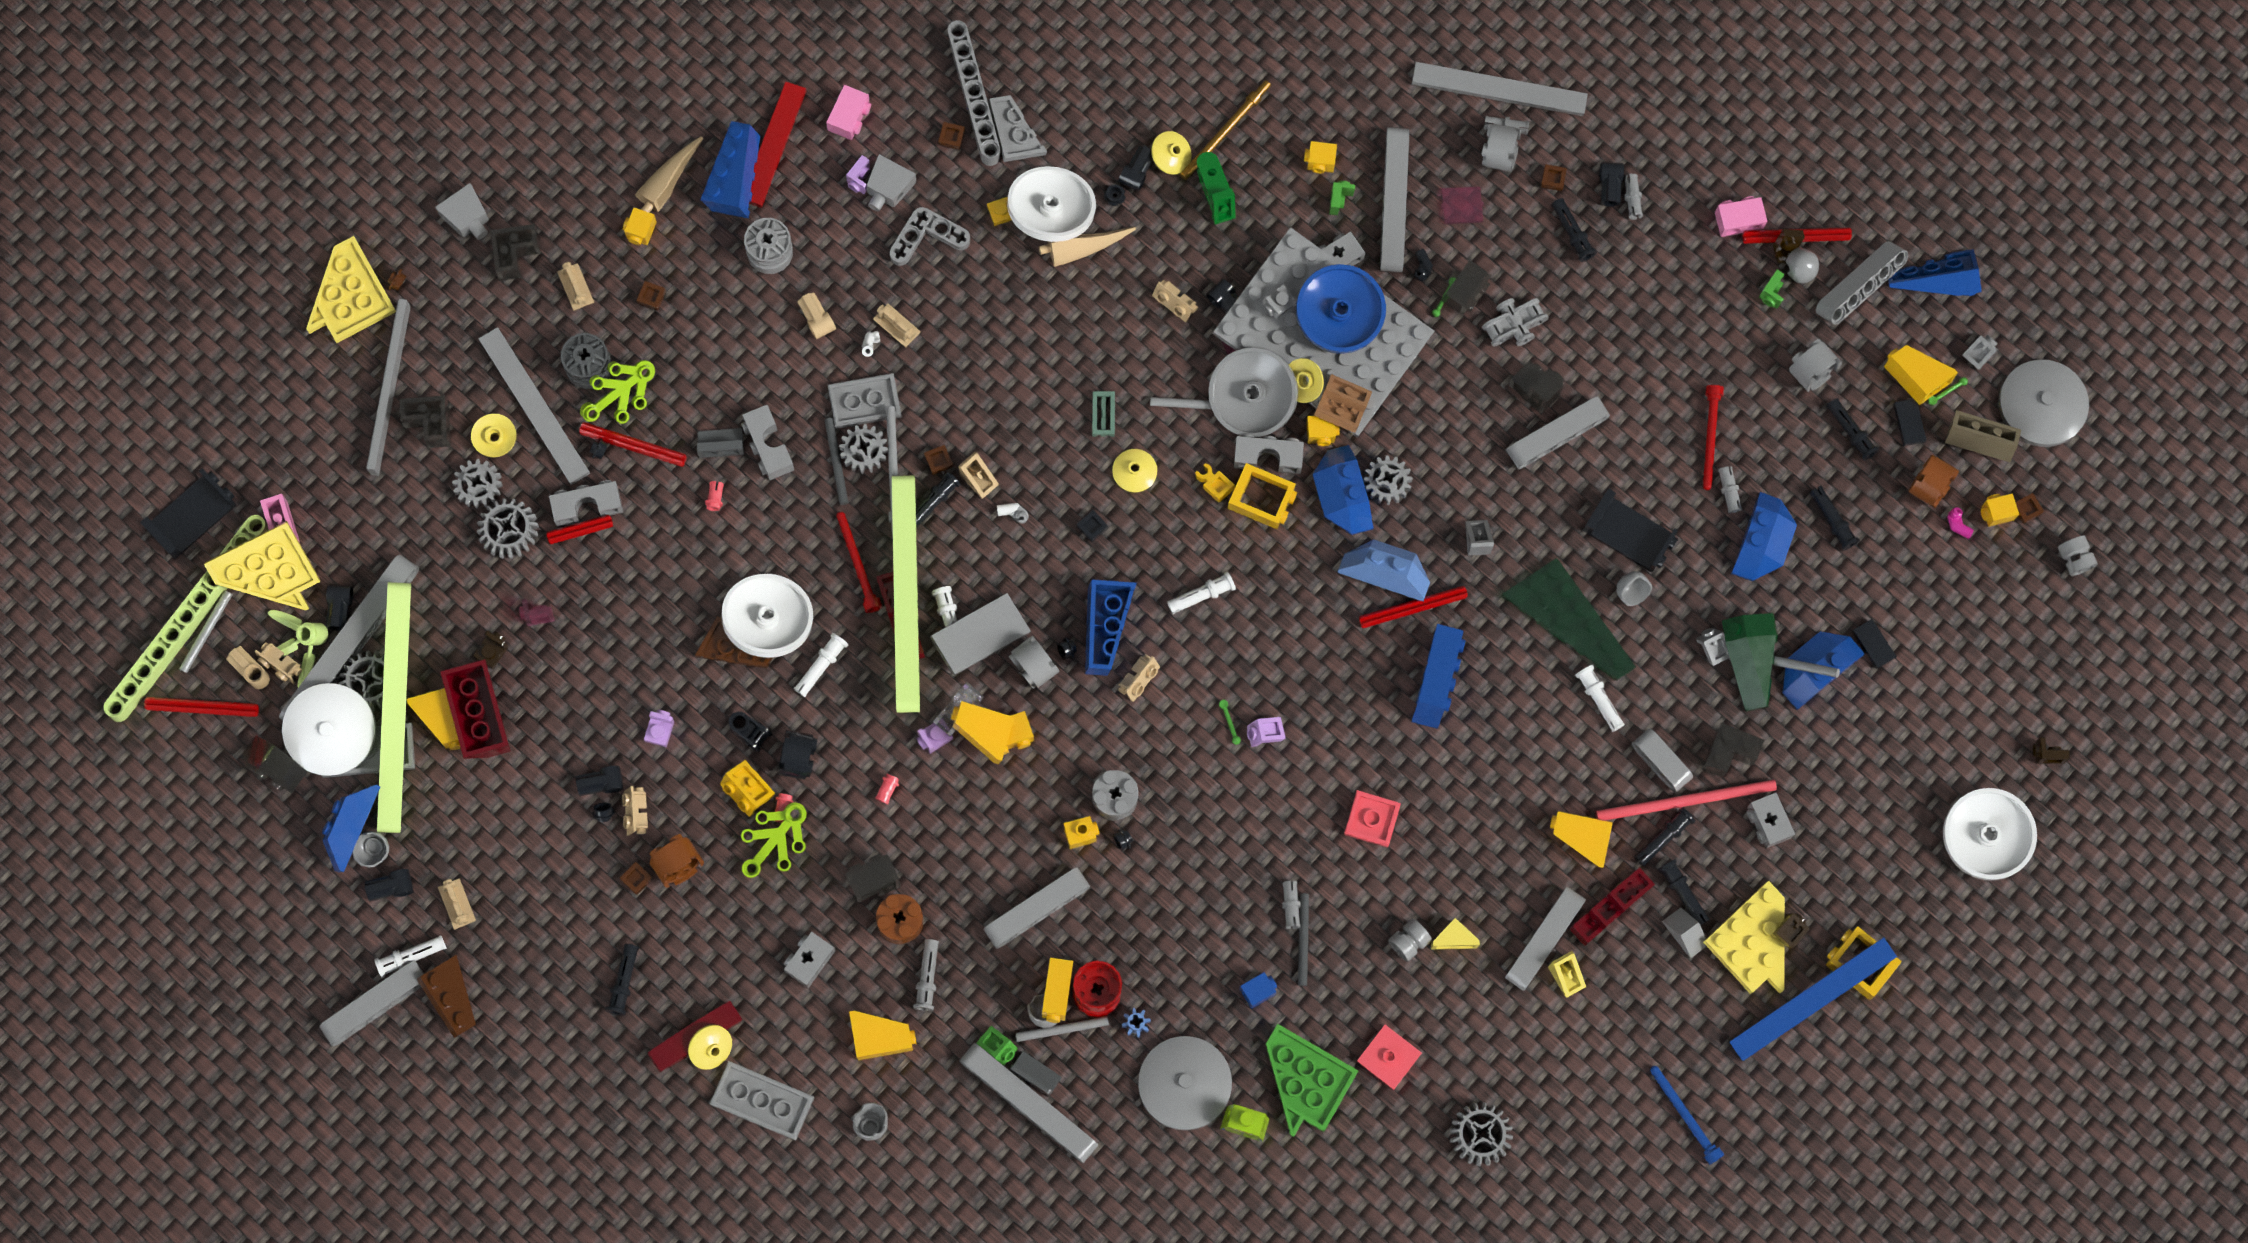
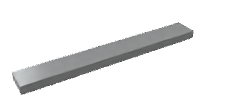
[1412,62,1588,116]
[366,299,411,476]
[478,327,590,485]

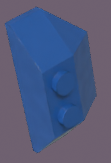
[1312,445,1373,535]
[1731,492,1797,581]
[1782,631,1865,710]
[322,785,381,873]

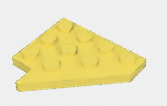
[306,236,396,343]
[204,521,320,610]
[1703,881,1785,994]

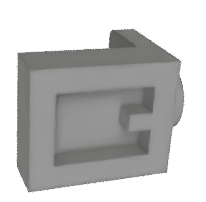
[1262,284,1297,319]
[1963,335,1999,370]
[1696,628,1730,666]

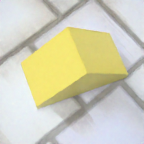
[1431,918,1480,950]
[1548,951,1586,998]

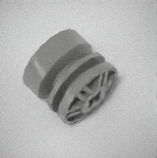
[744,218,793,274]

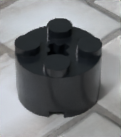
[778,730,817,780]

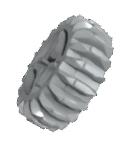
[477,498,539,559]
[339,651,385,712]
[1449,1102,1513,1166]

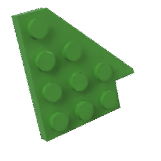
[1266,1024,1358,1138]

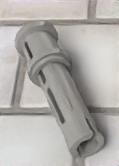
[913,939,939,1011]

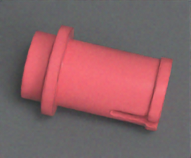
[705,481,724,511]
[875,774,899,805]
[775,793,794,823]

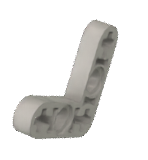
[890,207,970,266]

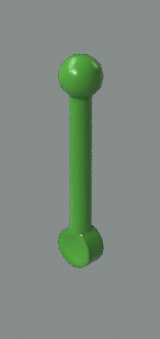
[1432,277,1458,317]
[1928,377,1968,406]
[1219,700,1241,745]

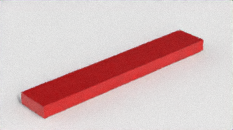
[749,82,807,208]

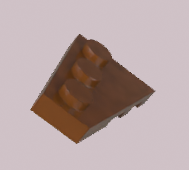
[695,616,773,669]
[417,955,476,1038]

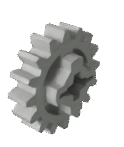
[839,424,888,474]
[1363,455,1413,505]
[452,459,503,509]

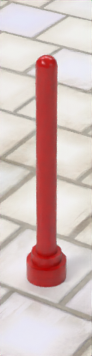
[1703,385,1724,491]
[836,512,883,613]

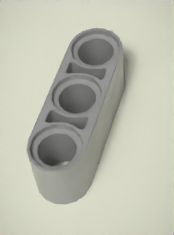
[1632,728,1693,793]

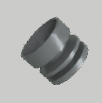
[561,333,612,389]

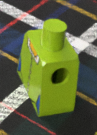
[1220,1104,1270,1142]

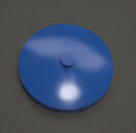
[1296,264,1386,354]

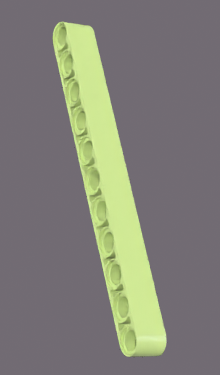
[892,475,920,713]
[104,515,269,722]
[377,582,411,833]

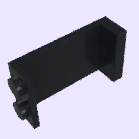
[140,468,237,559]
[1583,488,1678,573]

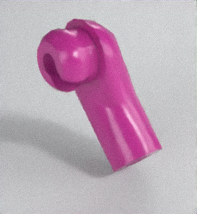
[1947,507,1974,539]

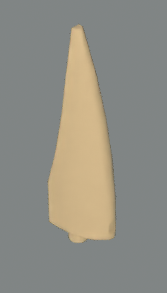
[635,136,703,213]
[1039,226,1136,267]

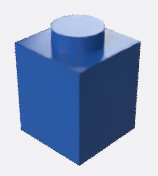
[1239,972,1277,1009]

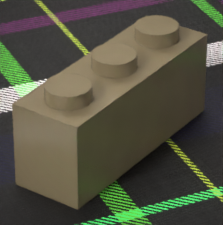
[1945,410,2021,462]

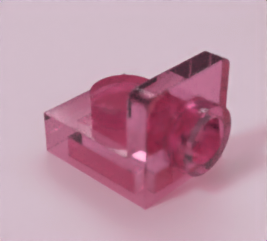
[519,599,555,626]

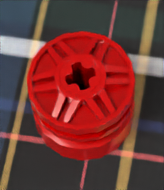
[1072,960,1122,1017]

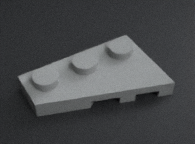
[988,95,1047,162]

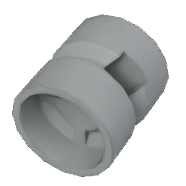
[2058,535,2098,576]
[1388,918,1432,962]

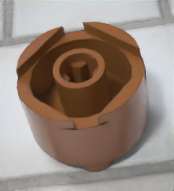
[1908,454,1959,508]
[650,834,704,888]
[876,894,923,945]

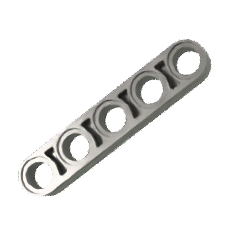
[1816,241,1908,324]
[1506,396,1610,469]
[983,867,1091,949]
[1505,887,1586,991]
[319,961,424,1046]

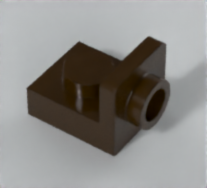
[1773,229,1805,264]
[473,631,509,669]
[2032,737,2070,764]
[1773,913,1810,949]

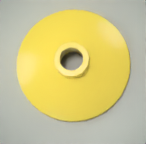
[1151,131,1192,175]
[1289,358,1324,403]
[471,414,516,457]
[1112,449,1157,493]
[688,1025,732,1070]

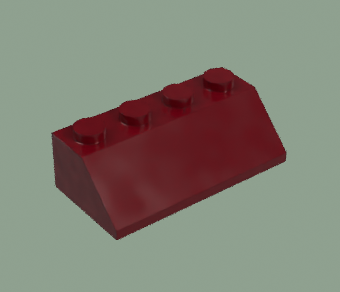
[440,659,511,759]

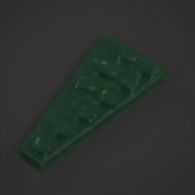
[1501,558,1636,681]

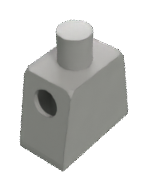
[867,154,916,212]
[436,183,489,240]

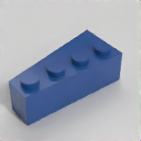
[701,121,760,219]
[1085,580,1136,676]
[1411,624,1466,729]

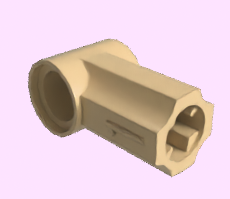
[797,293,836,340]
[226,646,270,689]

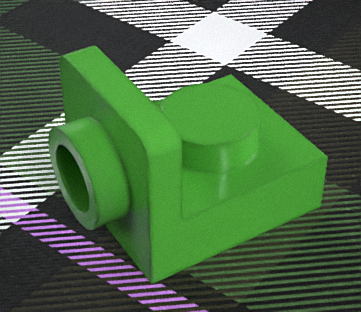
[1329,181,1355,216]
[1759,270,1784,309]
[976,1026,1018,1066]

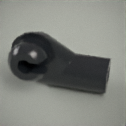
[1414,249,1433,281]

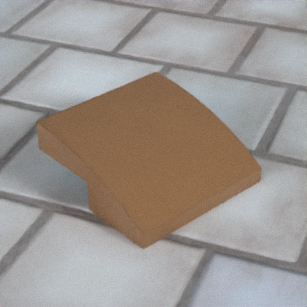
[1314,374,1372,433]

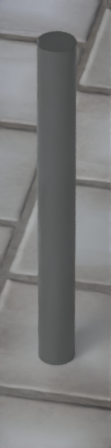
[824,418,849,505]
[1298,893,1309,986]

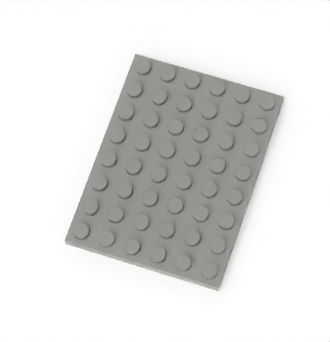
[1213,227,1434,438]

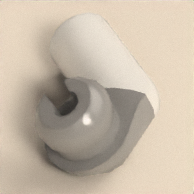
[997,503,1029,524]

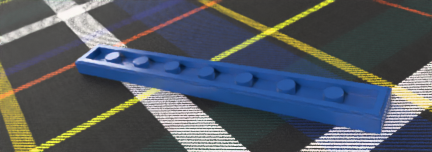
[1729,937,1897,1061]

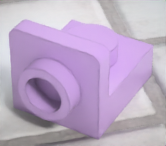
[846,155,870,194]
[644,710,674,748]
[1247,717,1286,747]
[916,719,953,754]

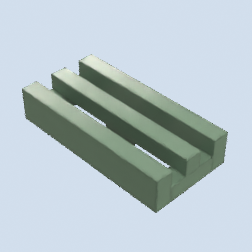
[1092,391,1115,437]

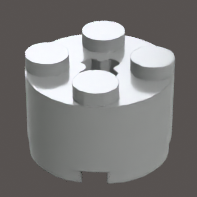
[1482,124,1521,172]
[1789,339,1842,392]
[1009,635,1060,689]
[1092,770,1138,821]

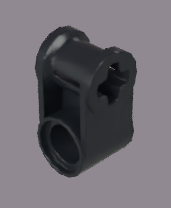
[729,712,773,753]

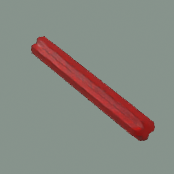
[1742,227,1852,244]
[579,422,687,467]
[1359,586,1468,628]
[144,697,259,717]

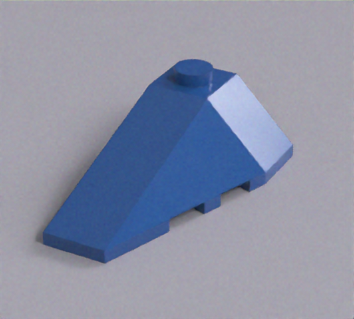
[1888,249,1982,296]

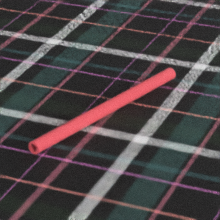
[1595,779,1777,820]

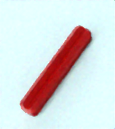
[546,515,613,544]

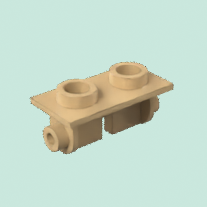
[557,262,594,311]
[1152,280,1198,322]
[873,304,921,348]
[255,642,302,684]
[1118,654,1160,702]
[622,786,648,836]
[438,878,476,930]

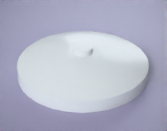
[1007,166,1096,242]
[721,574,813,658]
[282,683,376,775]
[1943,788,2037,880]

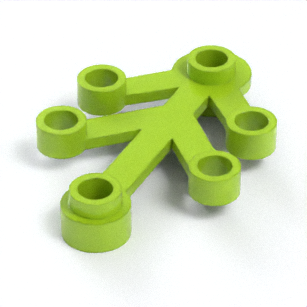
[580,360,655,424]
[741,802,807,878]

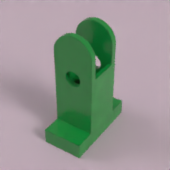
[1197,152,1236,224]

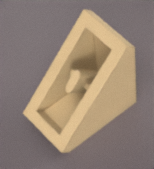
[958,452,999,499]

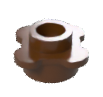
[387,268,407,291]

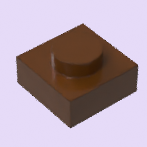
[938,122,965,150]
[1541,164,1567,191]
[636,281,666,311]
[924,445,953,475]
[2015,493,2044,524]
[620,862,653,895]

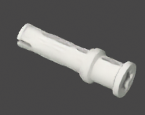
[1167,571,1236,614]
[931,586,957,628]
[794,633,848,697]
[1575,665,1625,732]
[374,935,447,978]

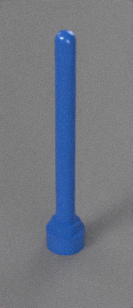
[1650,1066,1725,1165]

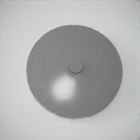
[1209,347,1298,437]
[1998,359,2089,447]
[1138,1036,1232,1131]

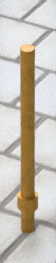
[1180,80,1271,180]

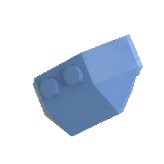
[1338,539,1430,601]

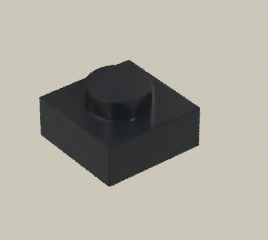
[1076,510,1108,543]

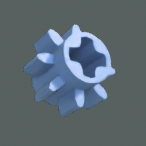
[1122,1008,1151,1038]

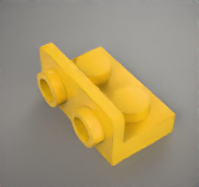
[720,760,775,817]

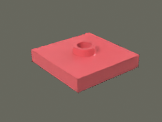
[1344,790,1401,848]
[1357,1025,1422,1091]

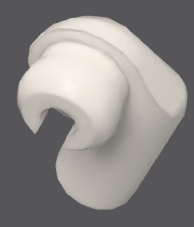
[862,331,880,357]

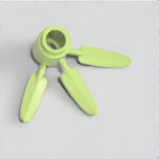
[268,610,328,688]

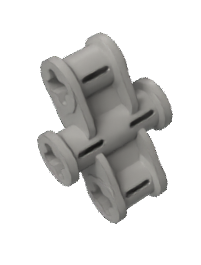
[1482,298,1549,347]

